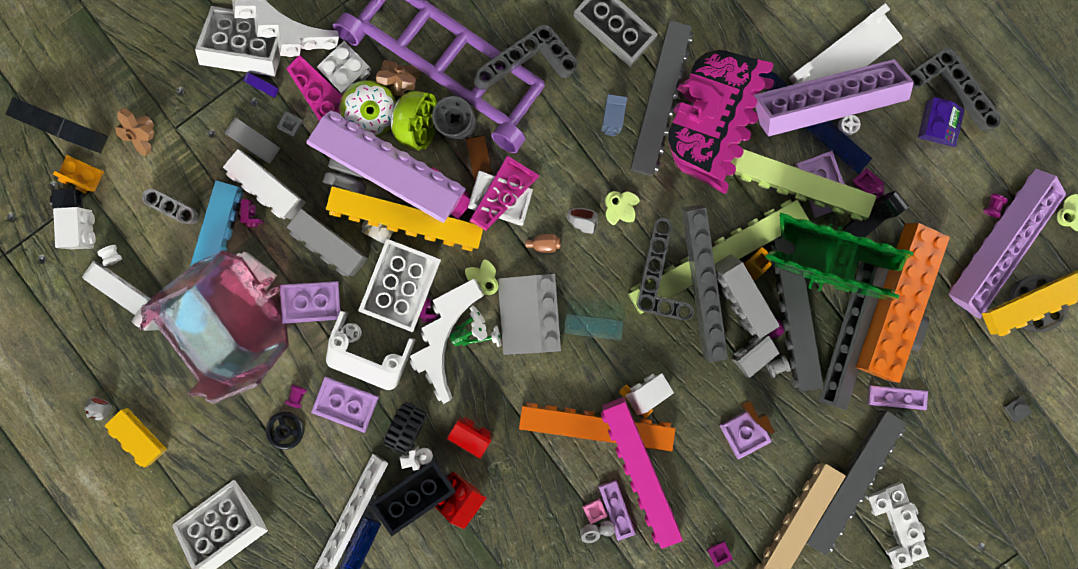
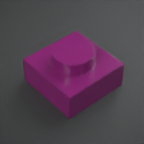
[707,540,733,568]

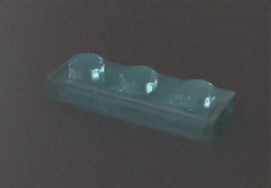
[564,314,623,340]

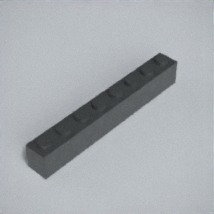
[630,20,694,177]
[681,205,728,363]
[769,238,824,392]
[819,262,889,410]
[806,409,907,556]

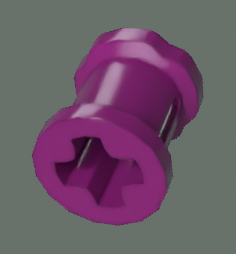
[983,193,1008,218]
[284,384,307,408]

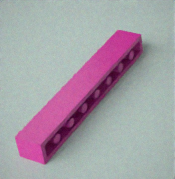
[601,397,683,549]

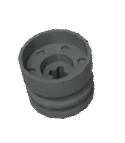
[432,96,477,141]

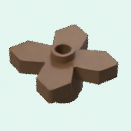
[376,60,421,96]
[116,108,154,156]

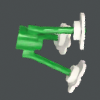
[450,305,502,347]

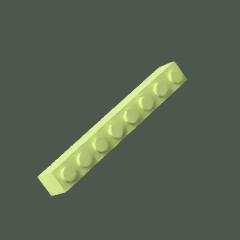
[730,149,877,221]

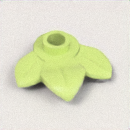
[605,191,640,225]
[1057,194,1078,231]
[465,260,499,295]

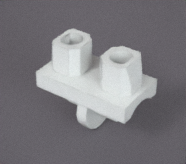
[400,446,433,471]

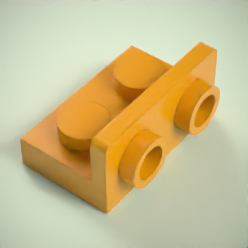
[53,155,104,193]

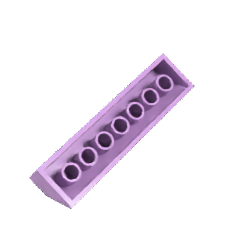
[754,59,914,136]
[306,110,466,223]
[949,169,1066,319]

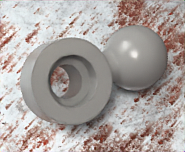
[580,521,615,543]

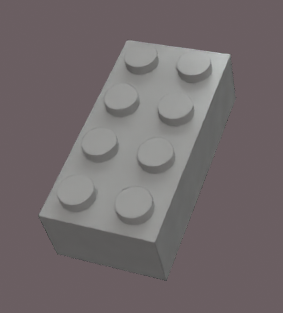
[574,0,658,67]
[287,209,369,277]
[715,254,779,339]

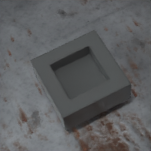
[277,111,304,137]
[1003,396,1032,423]

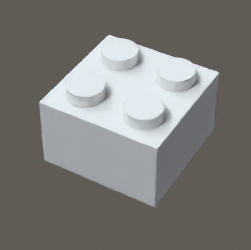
[53,207,96,250]

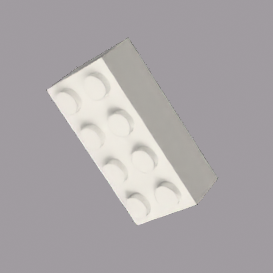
[223,149,306,220]

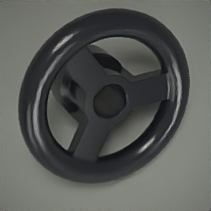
[266,412,304,450]

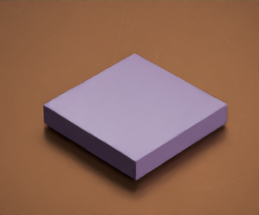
[719,412,772,460]

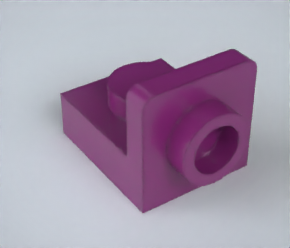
[853,168,884,200]
[241,199,264,228]
[419,295,438,322]

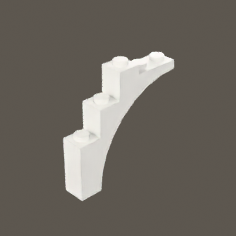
[232,0,339,57]
[410,278,484,404]

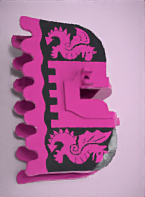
[668,50,774,194]

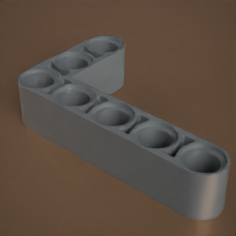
[474,25,577,90]
[908,48,1001,131]
[636,218,694,320]

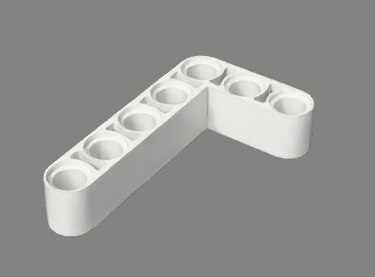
[82,261,171,331]

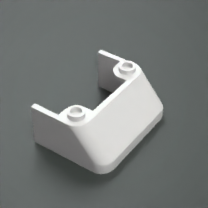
[326,311,416,390]

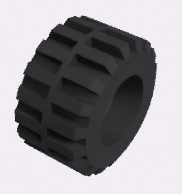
[384,401,427,455]

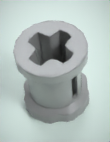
[766,355,791,378]

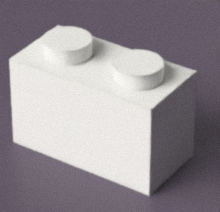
[625,373,674,415]

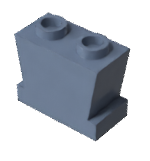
[601,94,627,136]

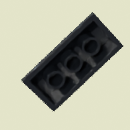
[369,457,456,537]

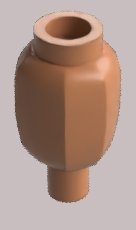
[526,234,561,253]

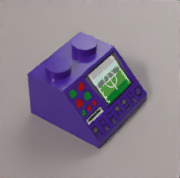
[918,97,965,147]

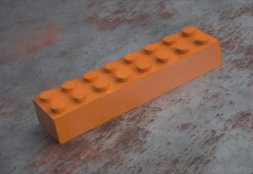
[855,223,950,383]

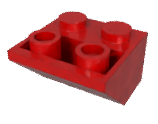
[447,417,493,458]
[435,471,487,529]

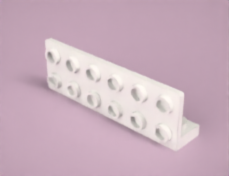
[789,3,902,85]

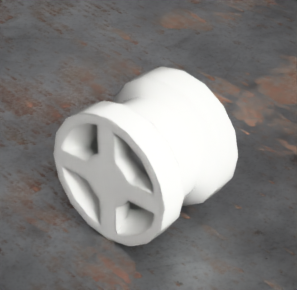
[838,115,861,136]
[97,245,122,267]
[340,323,362,343]

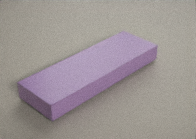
[868,385,928,410]
[598,479,636,541]

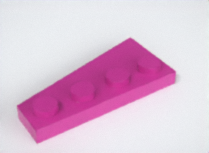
[286,55,342,121]
[470,156,540,231]

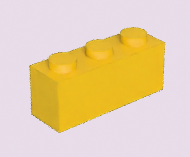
[105,408,167,468]

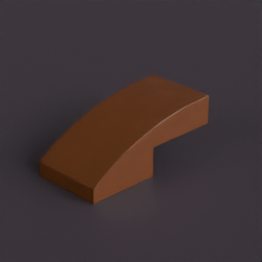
[466,135,492,179]
[740,400,775,434]

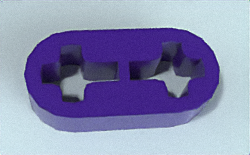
[243,72,279,98]

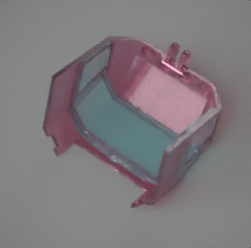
[139,250,289,404]

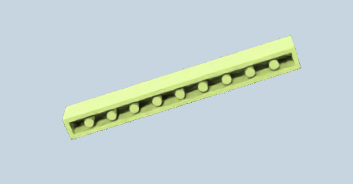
[628,199,809,314]

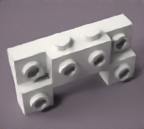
[866,482,929,569]

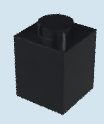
[50,189,83,209]

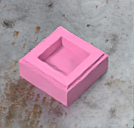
[583,498,608,524]

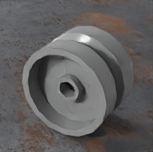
[323,158,367,195]

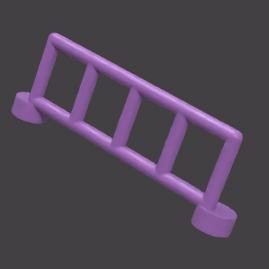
[333,0,545,153]

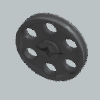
[1009,275,1069,332]

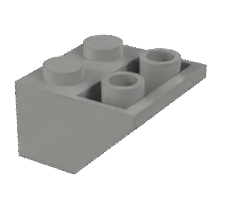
[732,335,779,378]

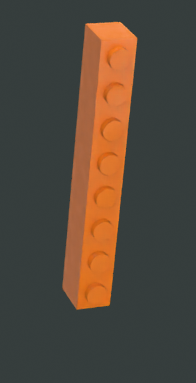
[519,402,676,451]

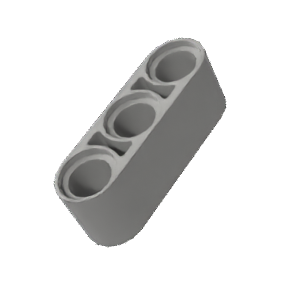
[224,117,281,164]
[142,189,199,225]

